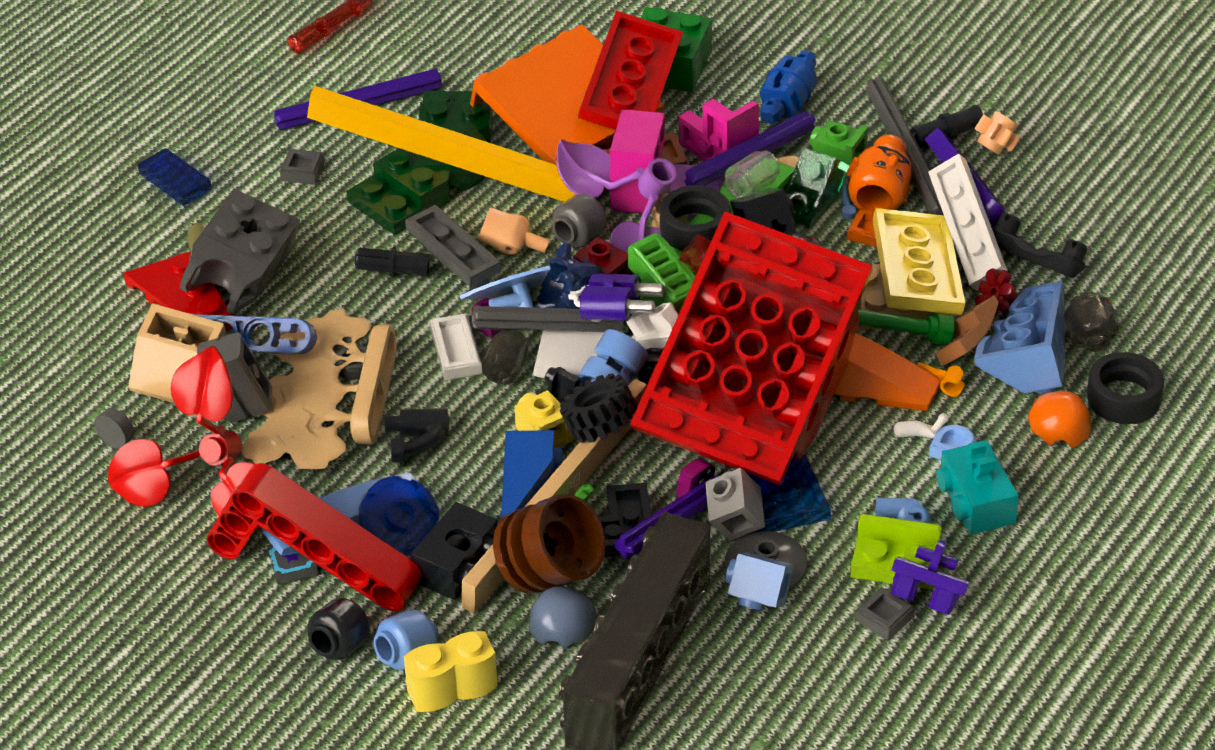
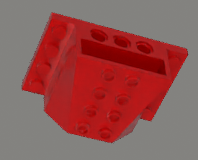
[630,211,873,486]

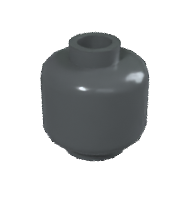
[552,193,607,248]

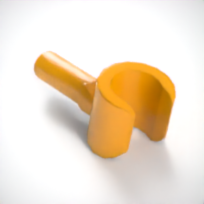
[917,362,965,397]

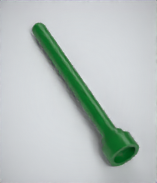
[858,309,954,345]

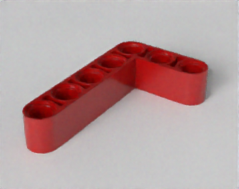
[207,463,423,612]

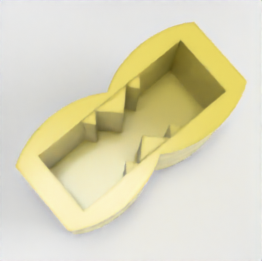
[404,631,498,712]

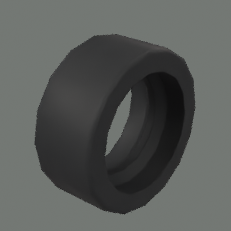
[659,185,731,253]
[1086,352,1164,424]

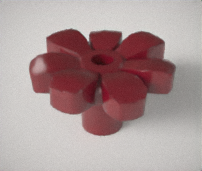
[975,268,1017,317]

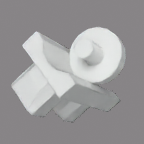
[626,302,678,349]

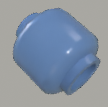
[374,610,439,671]

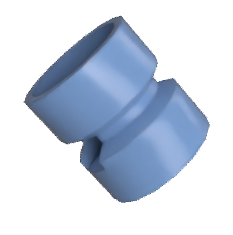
[578,329,649,385]

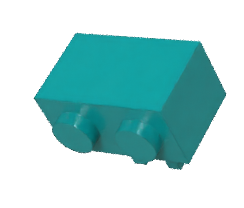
[936,440,1019,535]

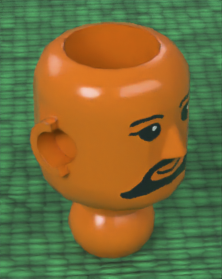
[846,134,913,212]

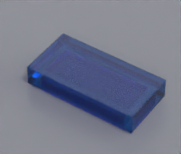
[137,148,212,206]

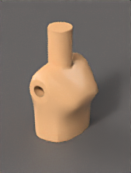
[477,207,549,254]

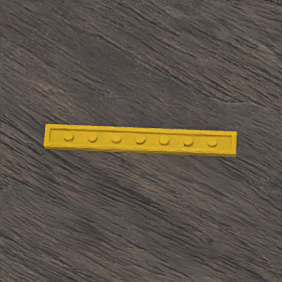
[307,86,576,202]

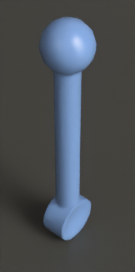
[833,163,856,220]

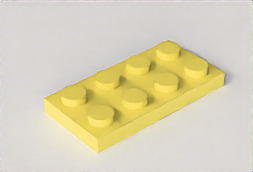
[872,208,965,315]

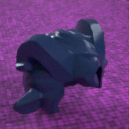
[536,243,602,332]

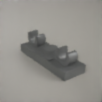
[405,205,501,289]

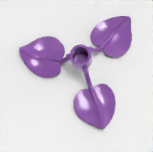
[556,140,725,275]

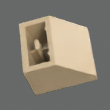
[128,303,227,403]

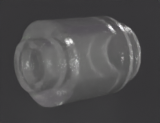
[725,150,780,198]

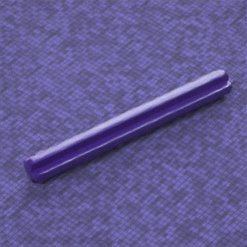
[274,69,442,130]
[684,111,816,186]

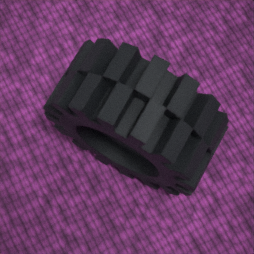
[560,374,638,443]

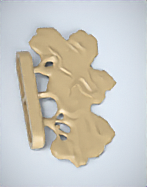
[241,308,397,469]

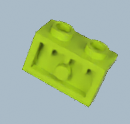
[850,514,942,590]

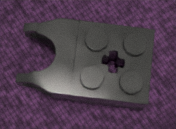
[179,188,300,315]

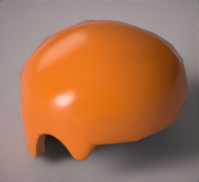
[1028,391,1092,448]

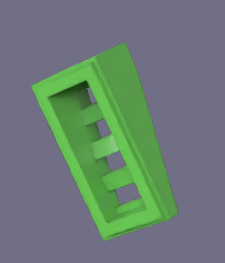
[628,233,696,308]

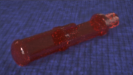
[287,0,372,54]

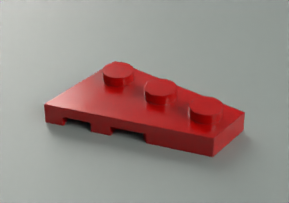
[124,251,233,331]

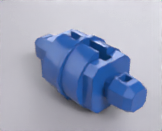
[759,50,817,124]

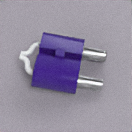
[568,273,665,322]

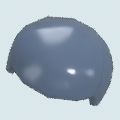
[529,586,596,648]

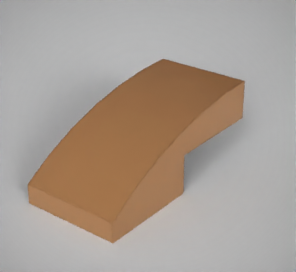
[935,295,998,366]

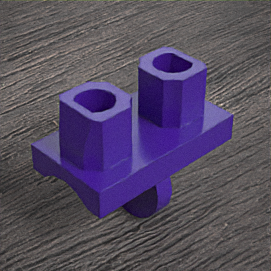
[891,540,969,615]

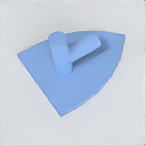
[460,265,550,308]

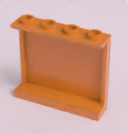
[470,24,664,165]

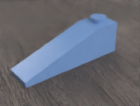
[974,281,1065,394]

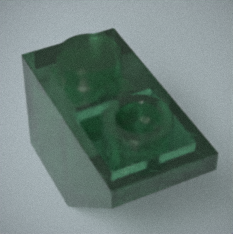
[786,147,849,228]

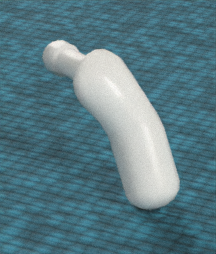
[893,413,949,439]

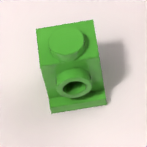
[810,120,868,169]

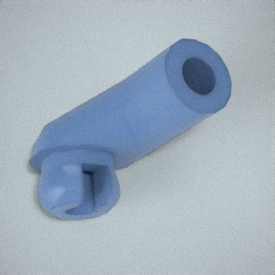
[875,497,931,523]

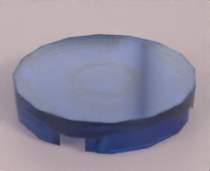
[359,475,439,557]

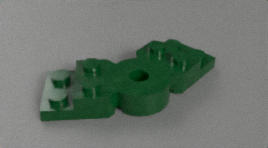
[347,90,494,235]

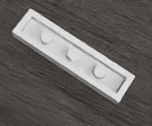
[928,154,1007,291]

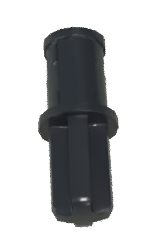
[354,247,430,277]

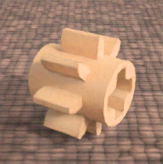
[975,111,1021,155]

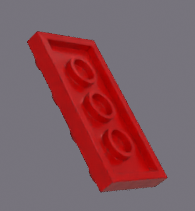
[578,10,683,130]

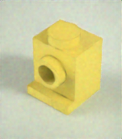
[515,390,575,447]

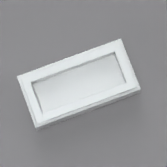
[430,313,482,380]

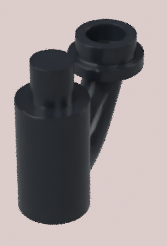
[384,408,449,465]

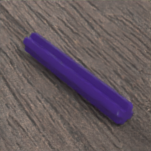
[615,476,718,558]

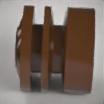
[493,494,606,595]

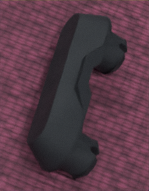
[991,212,1088,278]

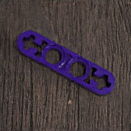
[925,127,1009,226]

